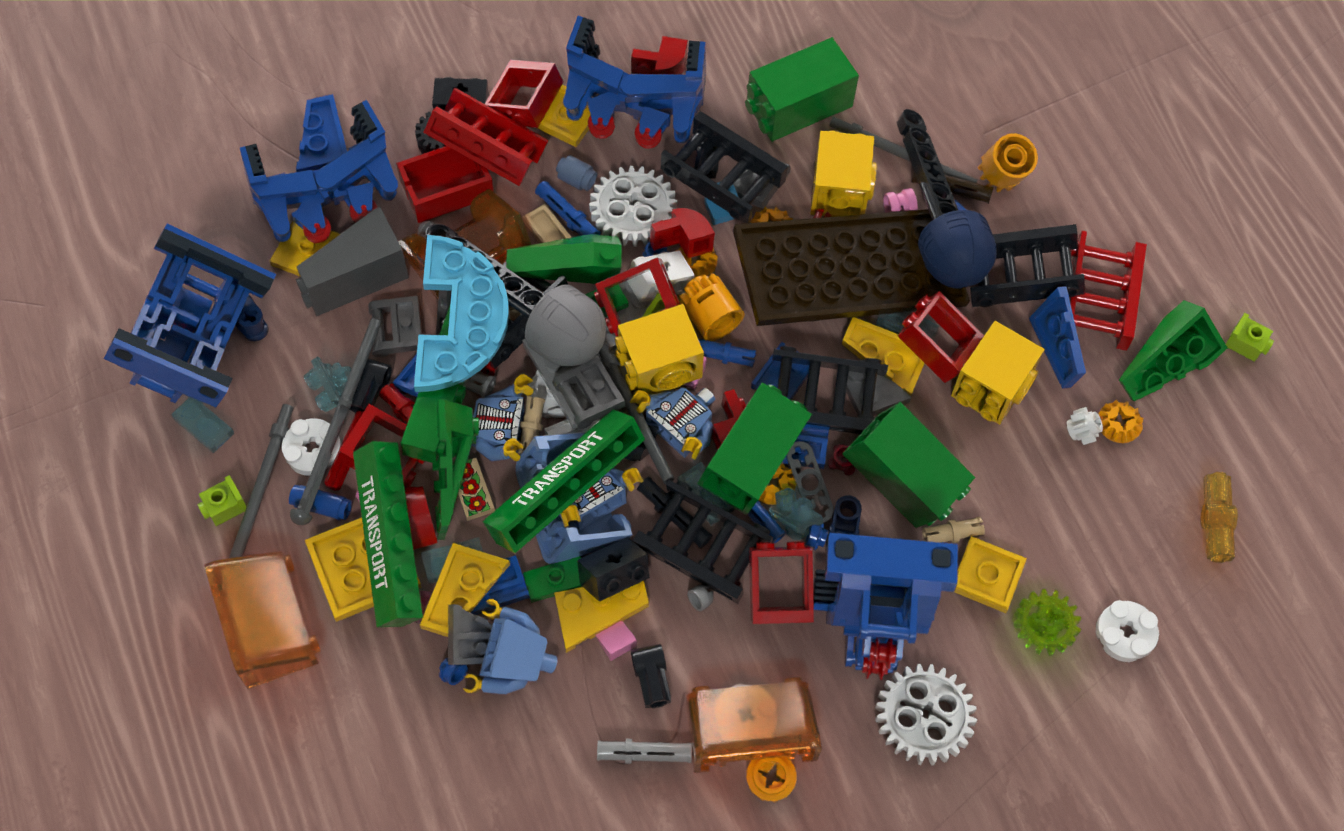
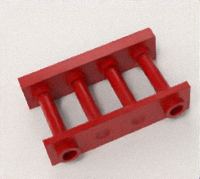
[423,88,549,186]
[1069,231,1147,351]

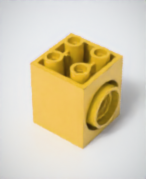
[810,131,877,217]
[615,304,704,394]
[951,321,1045,425]

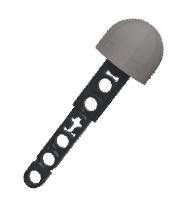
[426,224,606,366]

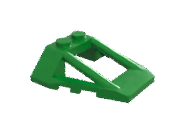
[432,399,479,540]

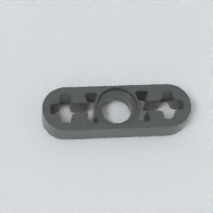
[786,441,834,524]

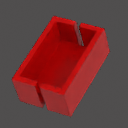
[396,146,494,223]

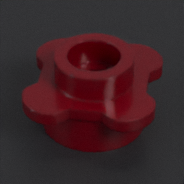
[828,444,855,476]

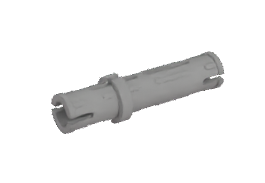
[597,739,692,764]

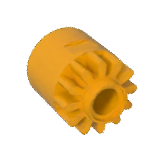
[978,133,1038,192]
[679,273,745,341]

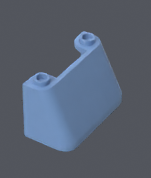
[516,433,633,564]

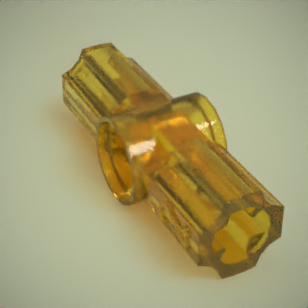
[1200,472,1238,563]

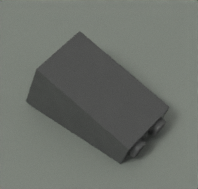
[296,207,409,316]

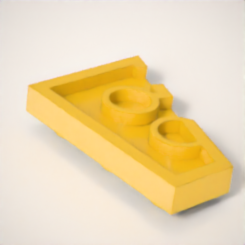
[842,317,925,396]
[420,543,510,637]
[554,581,649,653]

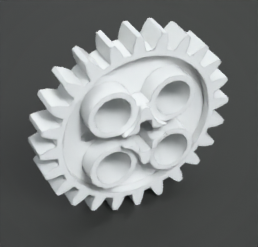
[589,166,677,247]
[875,664,977,765]

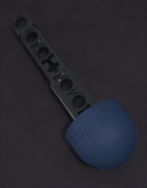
[897,109,997,288]

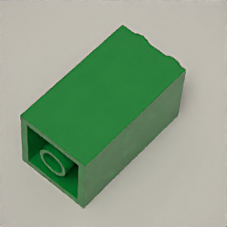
[745,37,859,142]
[697,382,812,516]
[842,402,976,528]

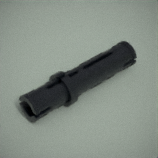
[637,476,713,549]

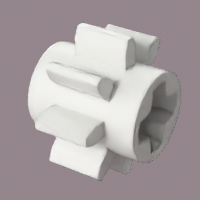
[1067,407,1103,445]

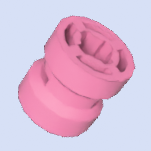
[883,188,918,213]

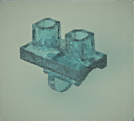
[303,356,352,412]
[769,488,823,540]

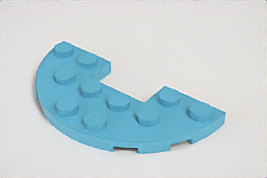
[414,235,509,392]

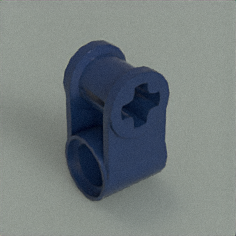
[235,295,268,342]
[826,495,862,551]

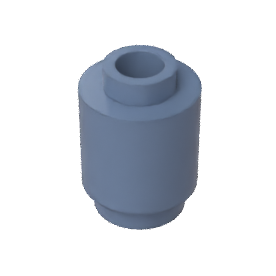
[556,155,598,191]

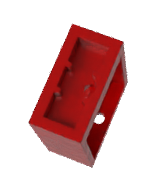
[485,60,564,128]
[594,257,680,337]
[898,291,984,383]
[338,404,425,488]
[749,541,814,624]

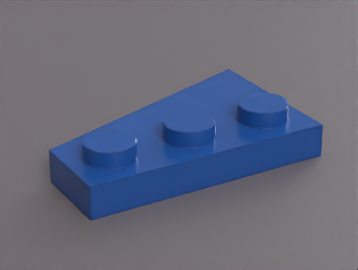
[296,94,347,172]
[1029,287,1086,389]

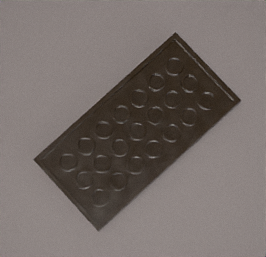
[733,209,970,326]

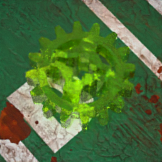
[1013,589,1081,656]

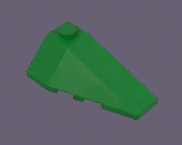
[506,234,622,284]
[1119,300,1228,401]

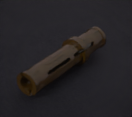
[911,172,994,204]

